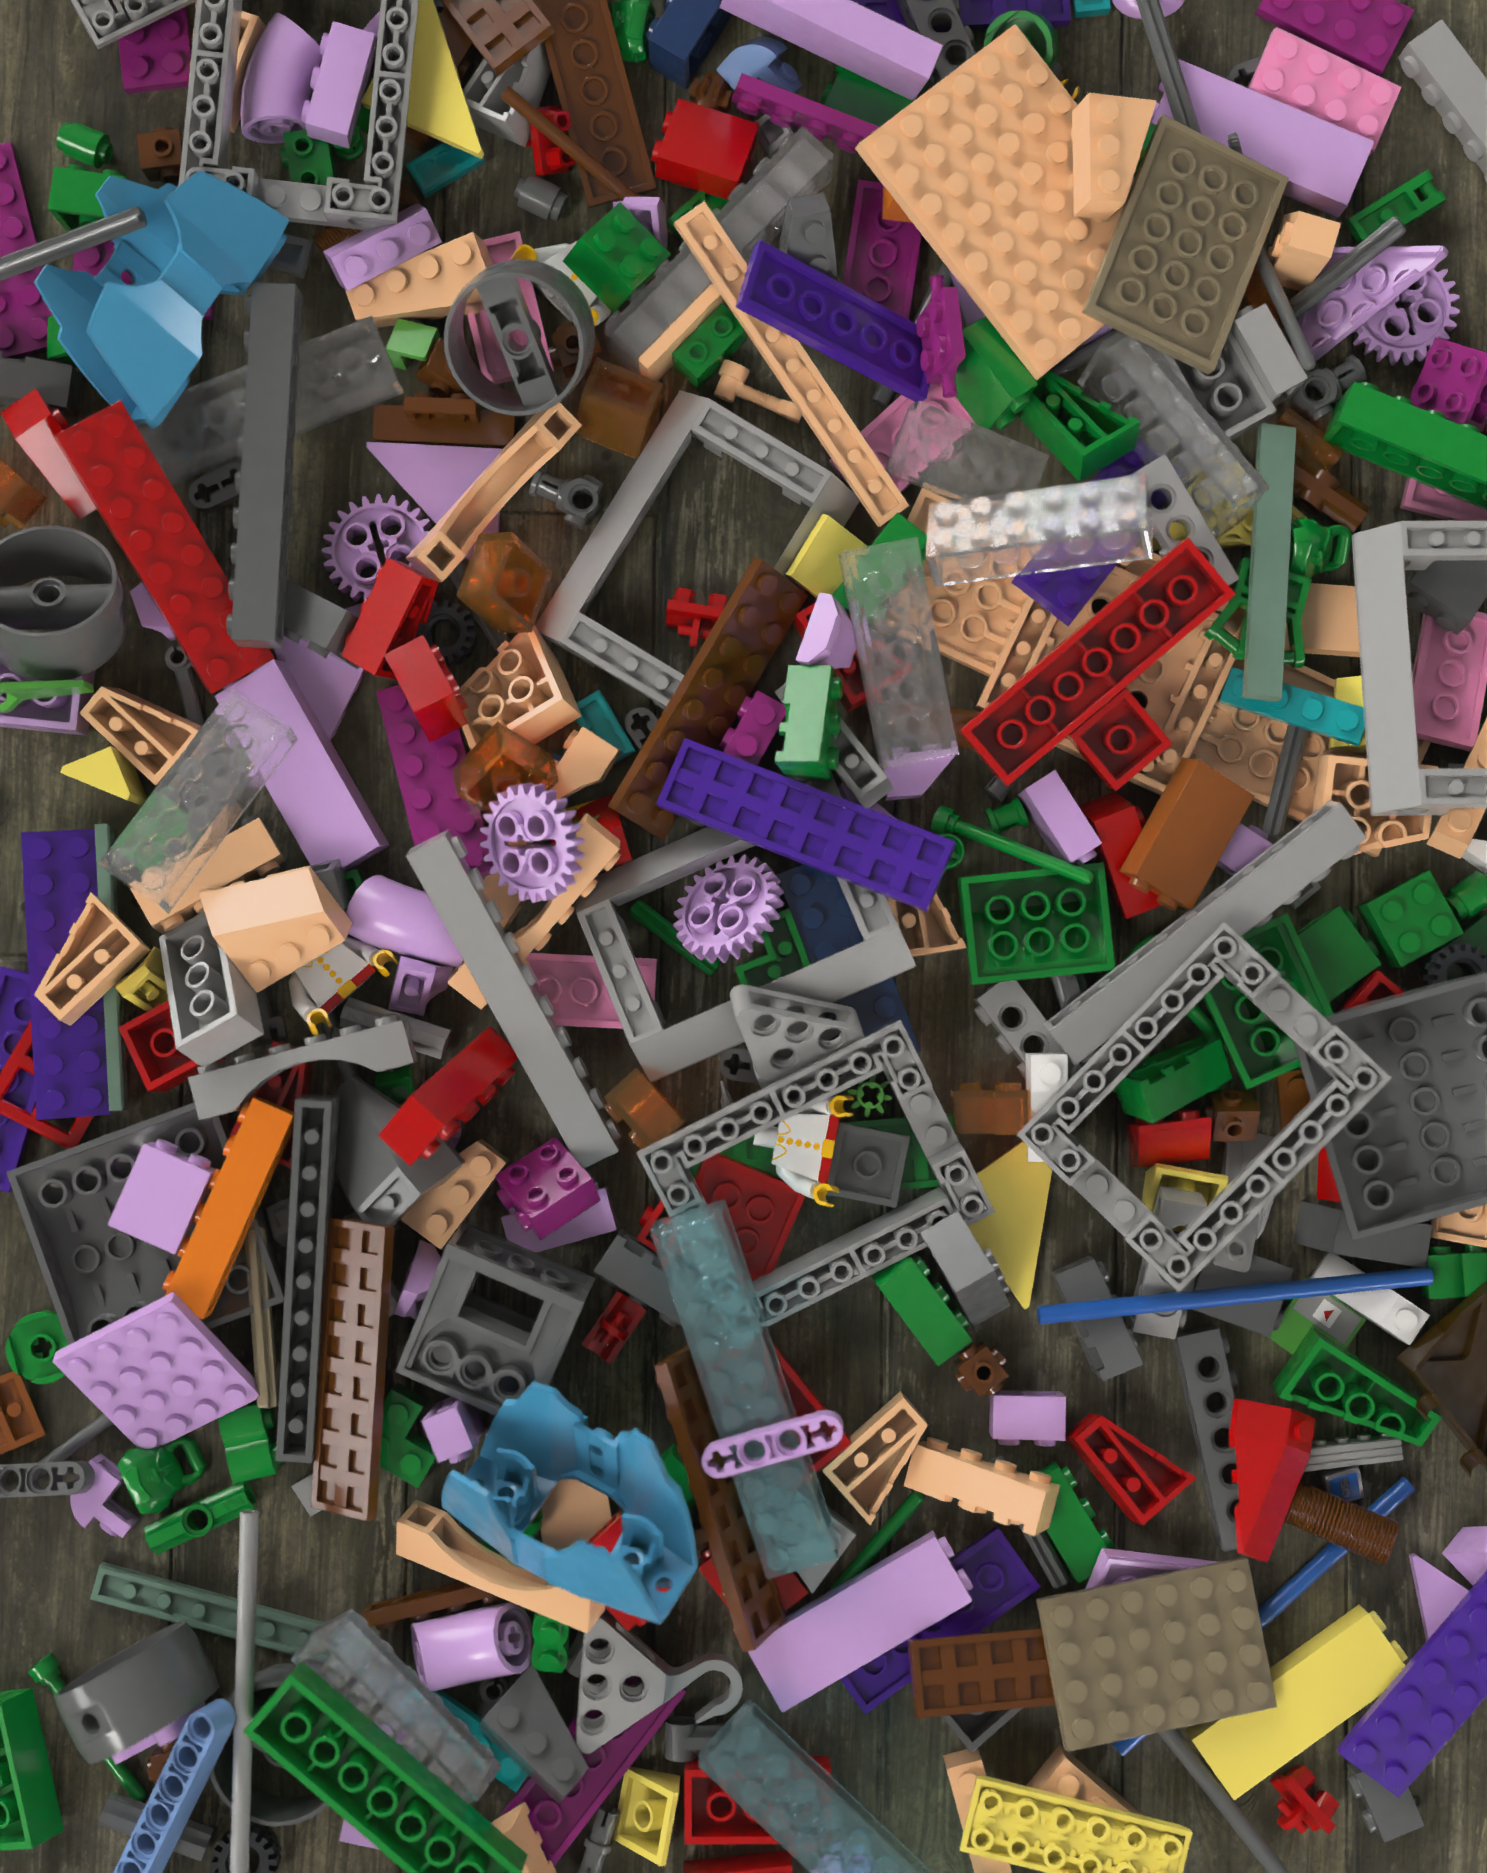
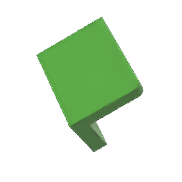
[385,318,442,370]

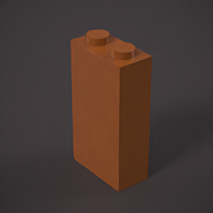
[1120,758,1254,911]

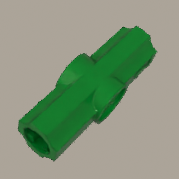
[144,1481,257,1555]

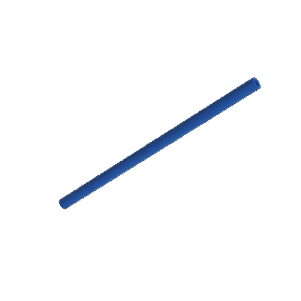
[1037,1267,1434,1324]
[1112,1476,1415,1757]

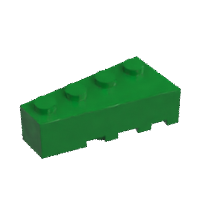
[1271,1327,1442,1447]

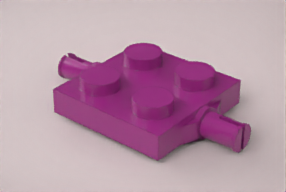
[916,275,966,398]

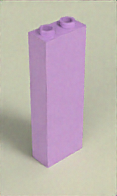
[719,0,943,101]
[1150,59,1375,218]
[215,659,390,873]
[747,1530,974,1713]

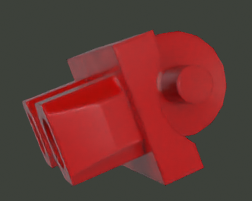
[526,105,576,176]
[665,587,728,648]
[581,1289,648,1364]
[1269,1765,1339,1834]

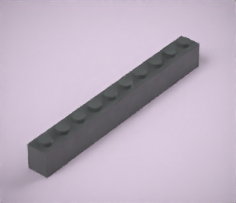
[226,282,303,649]
[276,1094,340,1463]

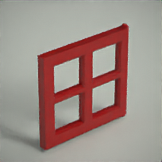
[0,1020,130,1149]

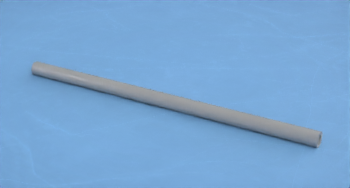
[230,1510,259,1873]

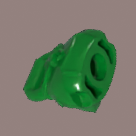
[608,0,655,63]
[1289,518,1353,579]
[117,1436,207,1514]

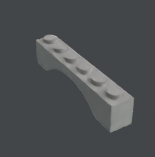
[188,1015,418,1120]

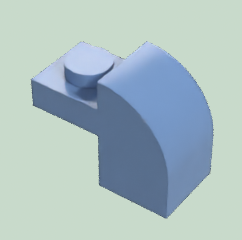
[716,37,803,94]

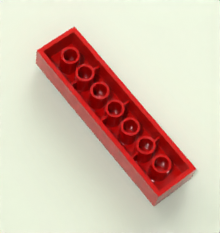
[55,400,275,694]
[958,537,1235,786]

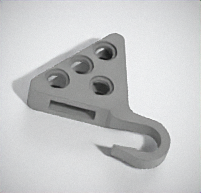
[720,985,864,1109]
[576,1609,743,1754]

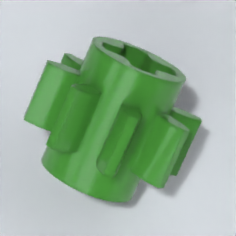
[847,1075,892,1117]

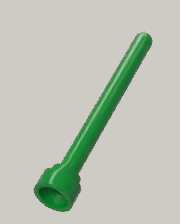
[931,805,1093,884]
[807,1491,924,1604]
[27,1652,146,1802]

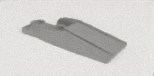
[1213,1133,1274,1273]

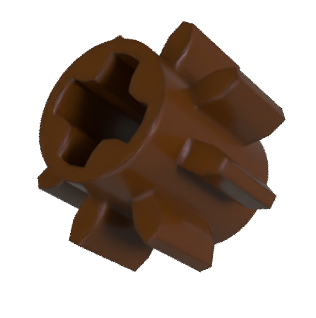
[688,73,733,114]

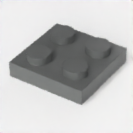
[827,1122,910,1208]

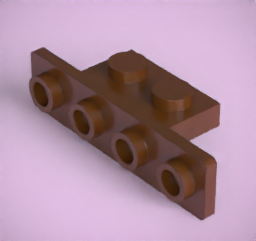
[373,392,516,447]

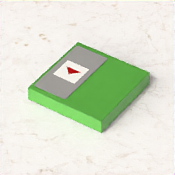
[1266,1277,1366,1355]

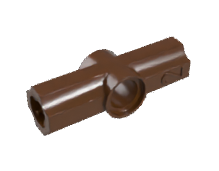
[1293,457,1370,533]

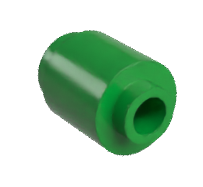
[56,122,114,169]
[1445,871,1487,922]

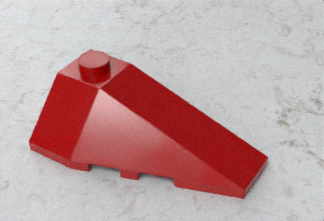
[1229,1399,1315,1562]

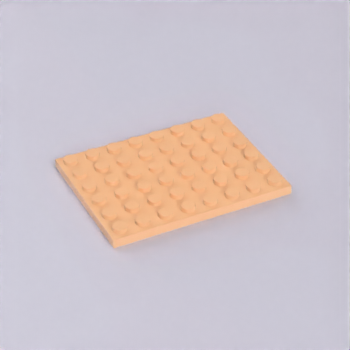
[855,24,1134,381]

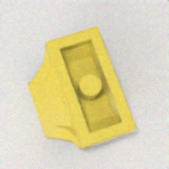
[115,946,168,1012]

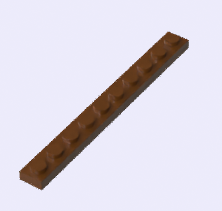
[361,1521,709,1630]

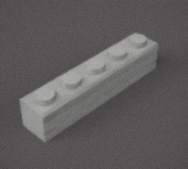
[1304,1432,1404,1472]

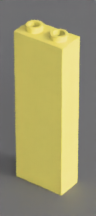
[1185,1605,1408,1800]

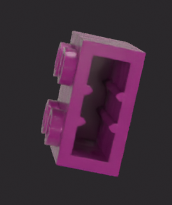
[1410,337,1487,432]
[720,690,786,767]
[495,1137,601,1240]

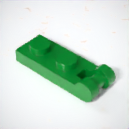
[1345,170,1448,244]

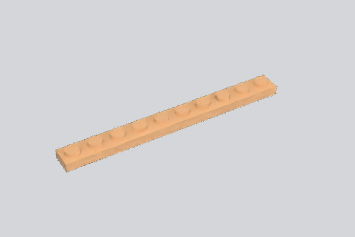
[673,201,909,527]

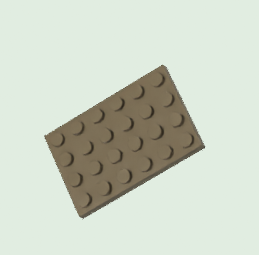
[1082,115,1289,375]
[1036,1557,1277,1752]

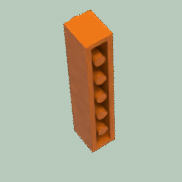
[162,1097,294,1319]

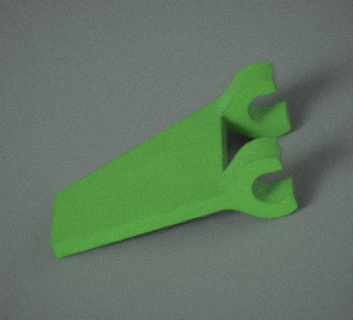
[0,680,94,713]

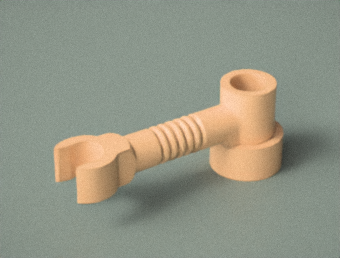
[714,360,802,423]

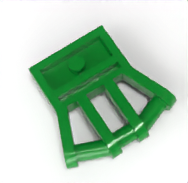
[1203,557,1312,668]

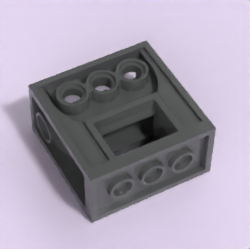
[395,1221,595,1415]

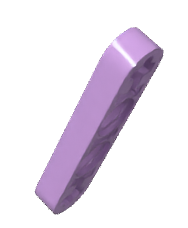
[701,1410,844,1478]

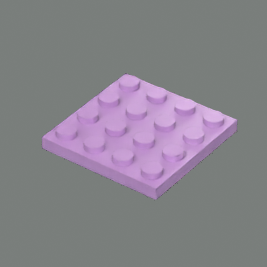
[52,1292,260,1449]

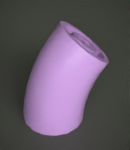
[240,13,323,144]
[346,875,463,967]
[411,1603,534,1694]

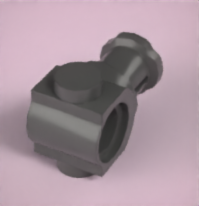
[1292,354,1367,421]
[529,466,603,529]

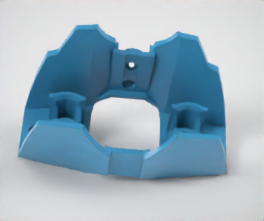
[34,170,289,429]
[442,1381,698,1624]

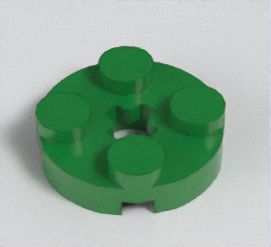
[5,1310,68,1384]

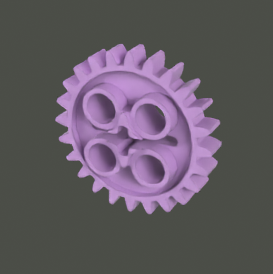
[1352,266,1460,366]
[322,494,431,603]
[480,782,585,903]
[673,854,784,963]

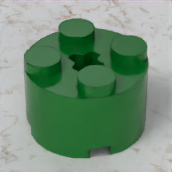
[982,10,1060,71]

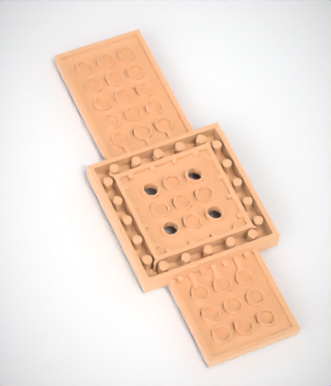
[876,487,1431,857]

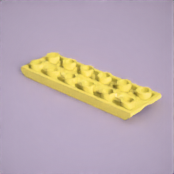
[959,1776,1192,1873]

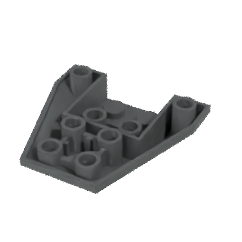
[333,1074,465,1234]

